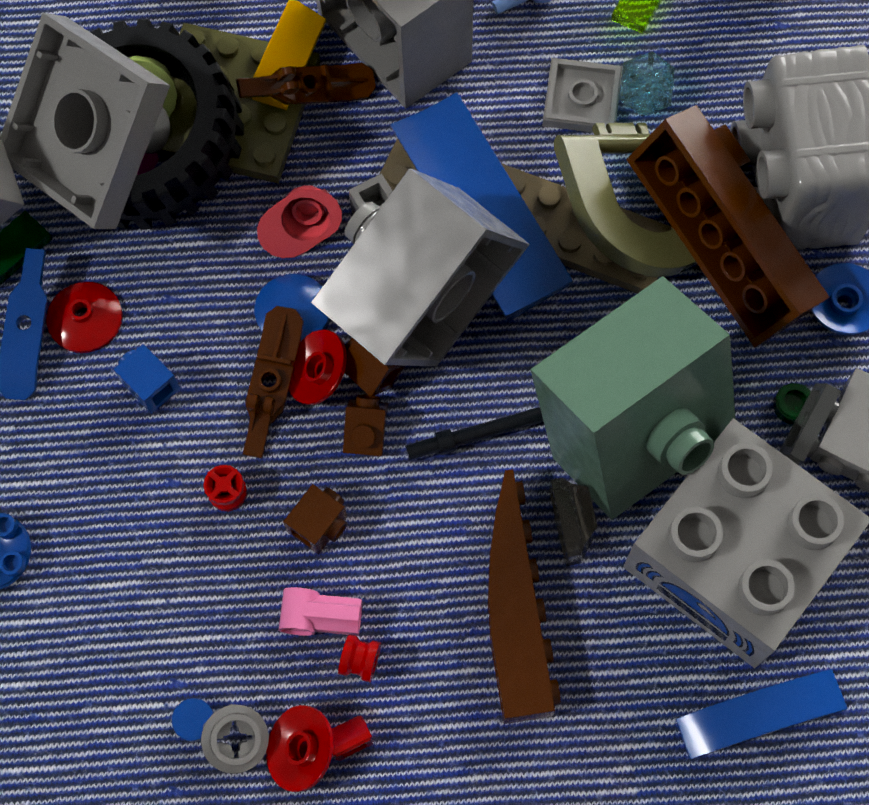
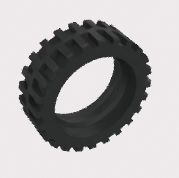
[90,19,244,230]

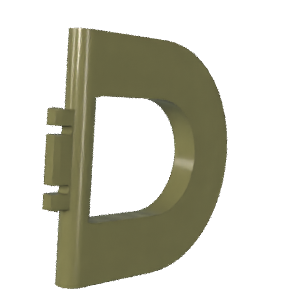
[554,123,696,277]

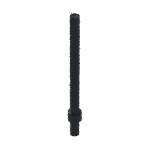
[405,407,544,460]

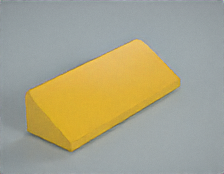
[252,0,326,110]

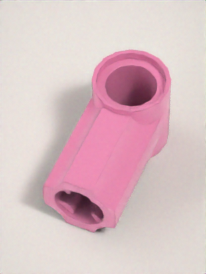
[278,587,362,636]

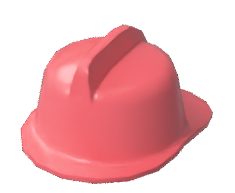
[257,185,342,258]

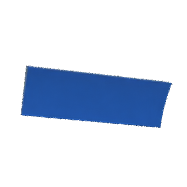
[390,92,573,322]

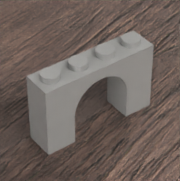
[810,368,869,492]

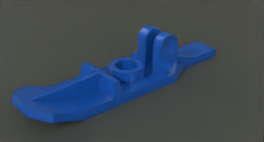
[0,248,48,400]

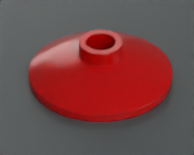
[46,282,123,353]
[289,329,347,405]
[266,705,333,792]

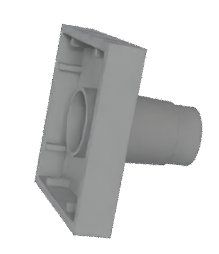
[1,12,170,229]

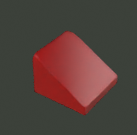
[332,715,374,761]

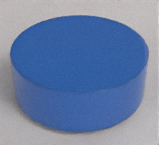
[172,698,214,742]

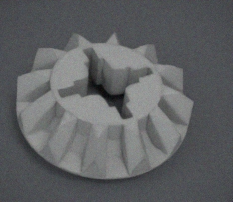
[200,704,269,774]

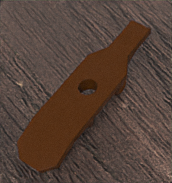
[236,62,376,105]
[243,306,304,459]

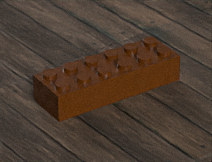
[626,105,829,348]

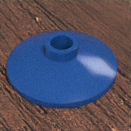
[811,263,869,335]

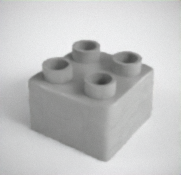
[730,45,869,250]

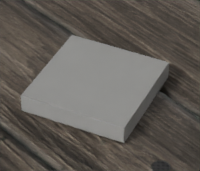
[542,58,623,133]

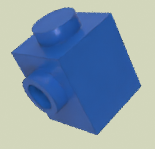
[113,344,181,414]

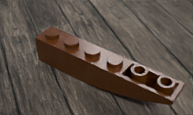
[488,469,561,724]

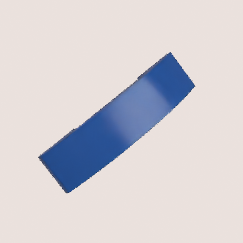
[675,669,848,760]

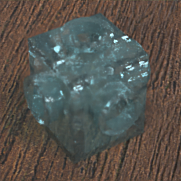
[619,51,675,116]

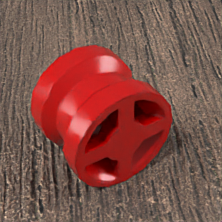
[203,465,247,512]
[338,634,381,683]

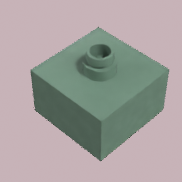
[530,276,736,520]

